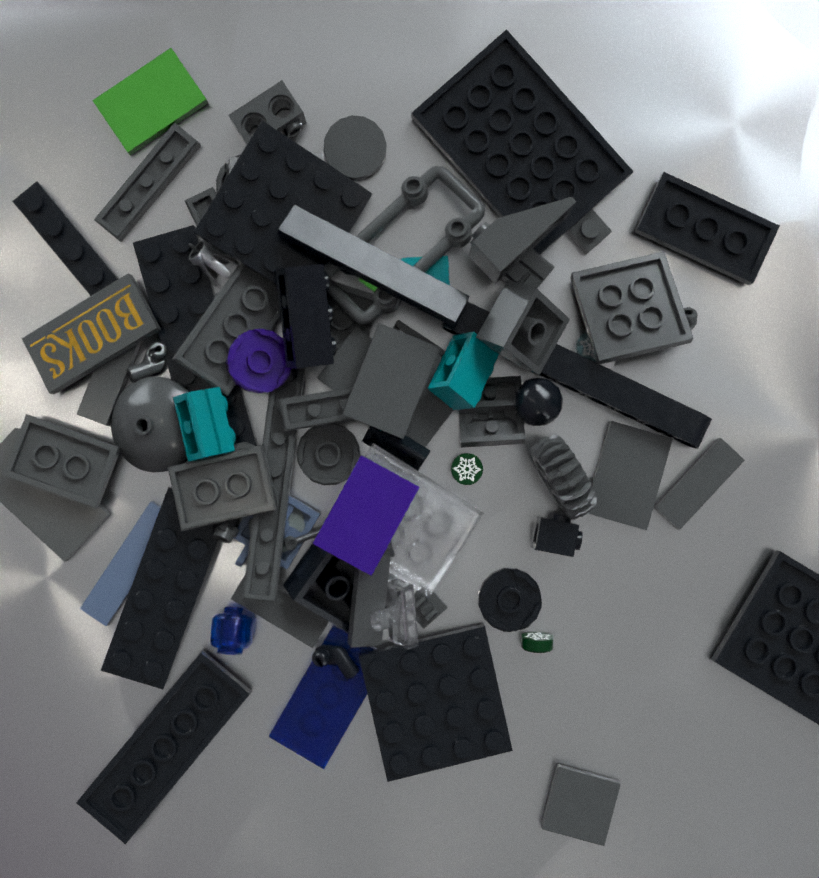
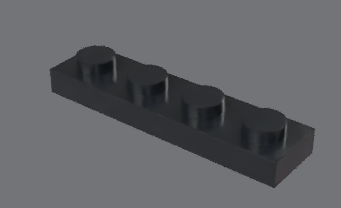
[12,181,119,296]

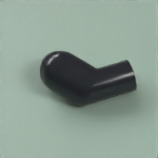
[312,644,360,680]

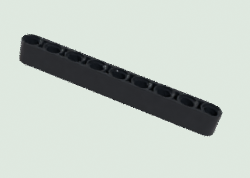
[441,302,712,449]

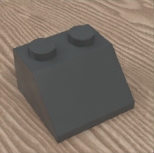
[476,280,570,375]

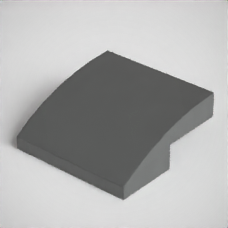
[459,376,526,448]

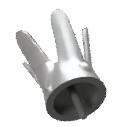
[188,240,237,287]

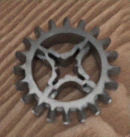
[530,434,597,520]

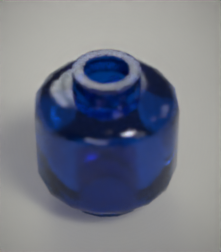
[210,607,254,655]

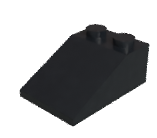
[283,543,404,632]

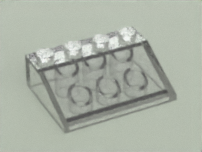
[320,443,484,598]

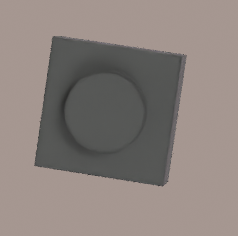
[567,209,612,255]

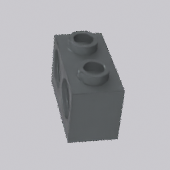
[228,80,307,145]

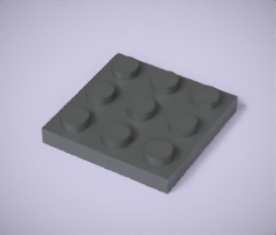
[570,251,694,365]

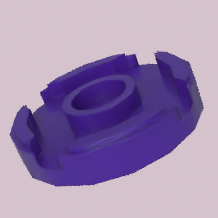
[226,328,291,394]

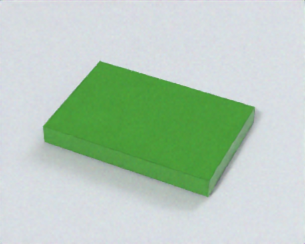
[92,48,208,156]

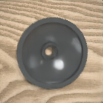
[111,376,189,473]

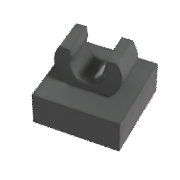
[402,582,448,629]

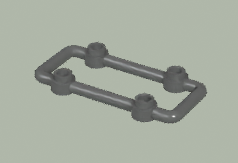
[324,166,485,324]

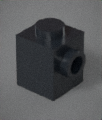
[531,513,583,557]

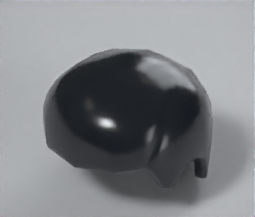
[514,378,563,426]

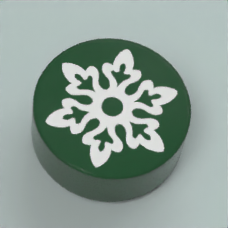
[451,453,483,485]
[521,632,554,653]

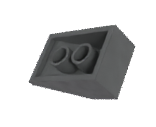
[469,197,576,284]

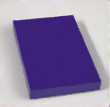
[313,455,420,576]

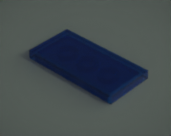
[268,624,377,769]

